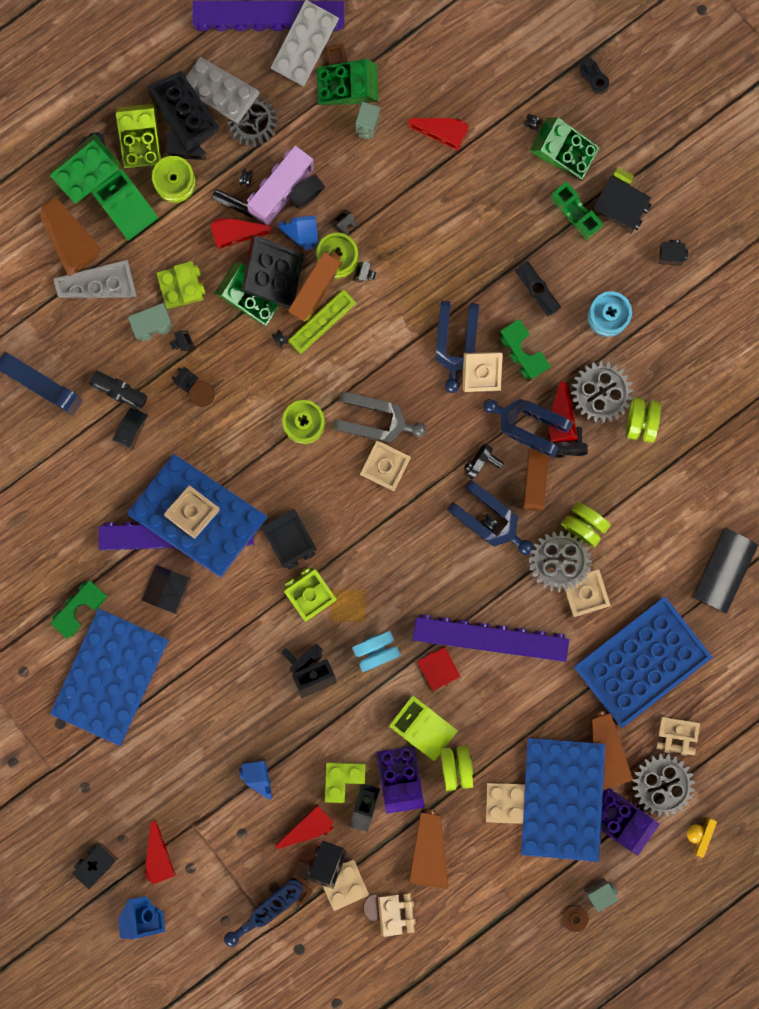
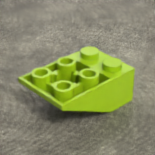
[115,104,161,168]
[389,695,458,761]

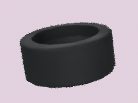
[289,174,325,209]

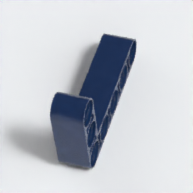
[0,351,83,416]

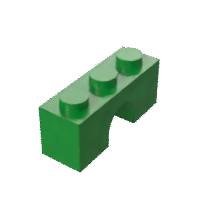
[550,181,604,241]
[499,319,551,381]
[50,580,109,639]

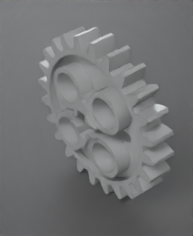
[570,361,633,424]
[529,531,592,592]
[632,753,695,817]

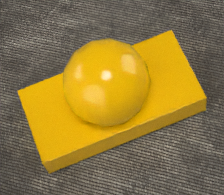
[687,817,717,858]

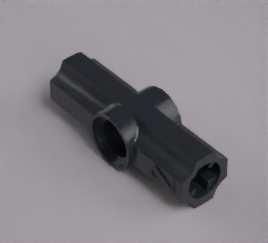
[515,261,561,317]
[89,370,148,411]

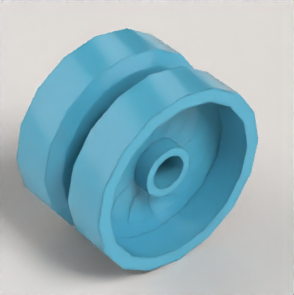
[587,291,632,337]
[352,631,401,672]

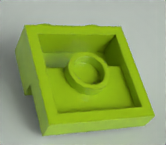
[157,261,206,310]
[282,566,337,622]

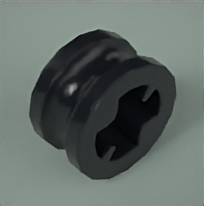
[523,114,542,131]
[239,169,253,187]
[271,329,288,349]
[480,514,500,532]

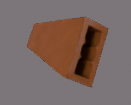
[40,198,101,277]
[288,251,343,321]
[521,438,549,512]
[590,710,633,790]
[409,809,448,889]

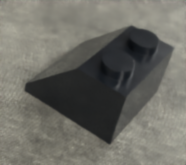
[142,565,191,614]

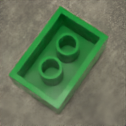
[50,134,120,204]

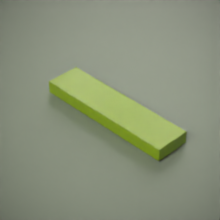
[288,289,356,354]

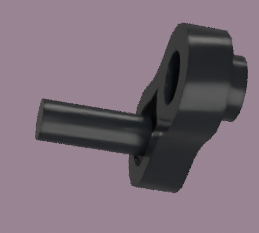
[580,57,609,94]
[553,427,588,458]
[464,443,504,479]
[281,644,323,674]

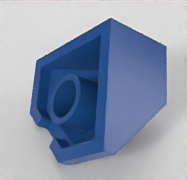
[278,215,318,250]
[239,759,273,799]
[118,896,165,939]

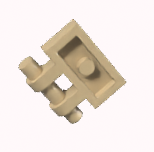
[656,717,700,756]
[378,893,416,937]

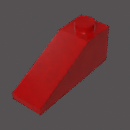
[408,118,469,151]
[210,218,272,249]
[547,381,578,442]
[275,805,334,849]
[144,820,176,885]

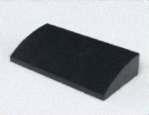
[148,71,220,152]
[691,528,758,614]

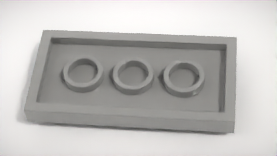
[271,0,339,86]
[186,57,260,124]

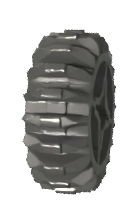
[227,96,278,147]

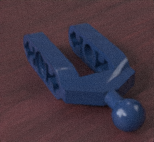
[435,300,479,393]
[483,398,573,457]
[446,480,533,555]
[224,879,303,947]

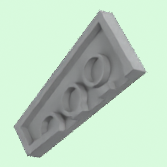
[54,260,137,298]

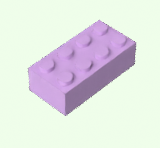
[247,145,314,225]

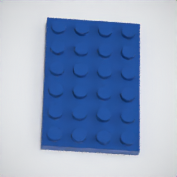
[127,454,267,578]
[574,596,713,728]
[50,608,169,746]
[521,738,606,862]

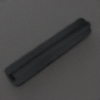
[212,189,256,220]

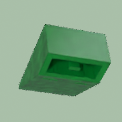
[317,59,378,105]
[529,117,600,180]
[91,168,158,241]
[214,261,279,326]

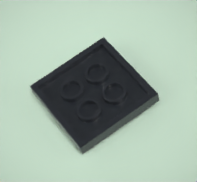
[241,235,304,309]

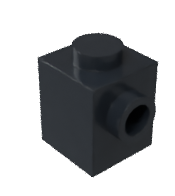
[659,240,688,266]

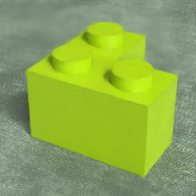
[325,762,365,803]

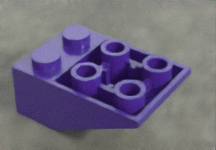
[376,746,425,814]
[601,788,660,856]

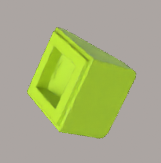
[613,168,634,185]

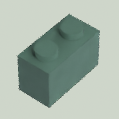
[356,102,381,139]
[128,303,173,342]
[584,879,619,912]

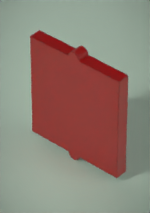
[417,647,461,691]

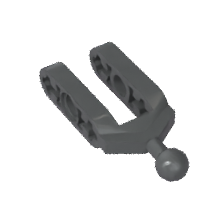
[332,392,427,443]

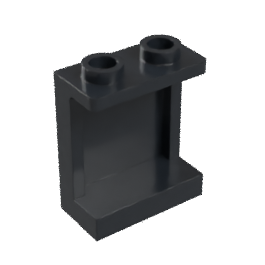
[592,176,652,234]
[261,509,317,570]

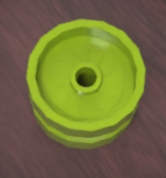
[152,156,196,203]
[316,232,358,279]
[626,397,661,443]
[282,400,325,445]
[561,501,611,548]
[440,745,473,791]

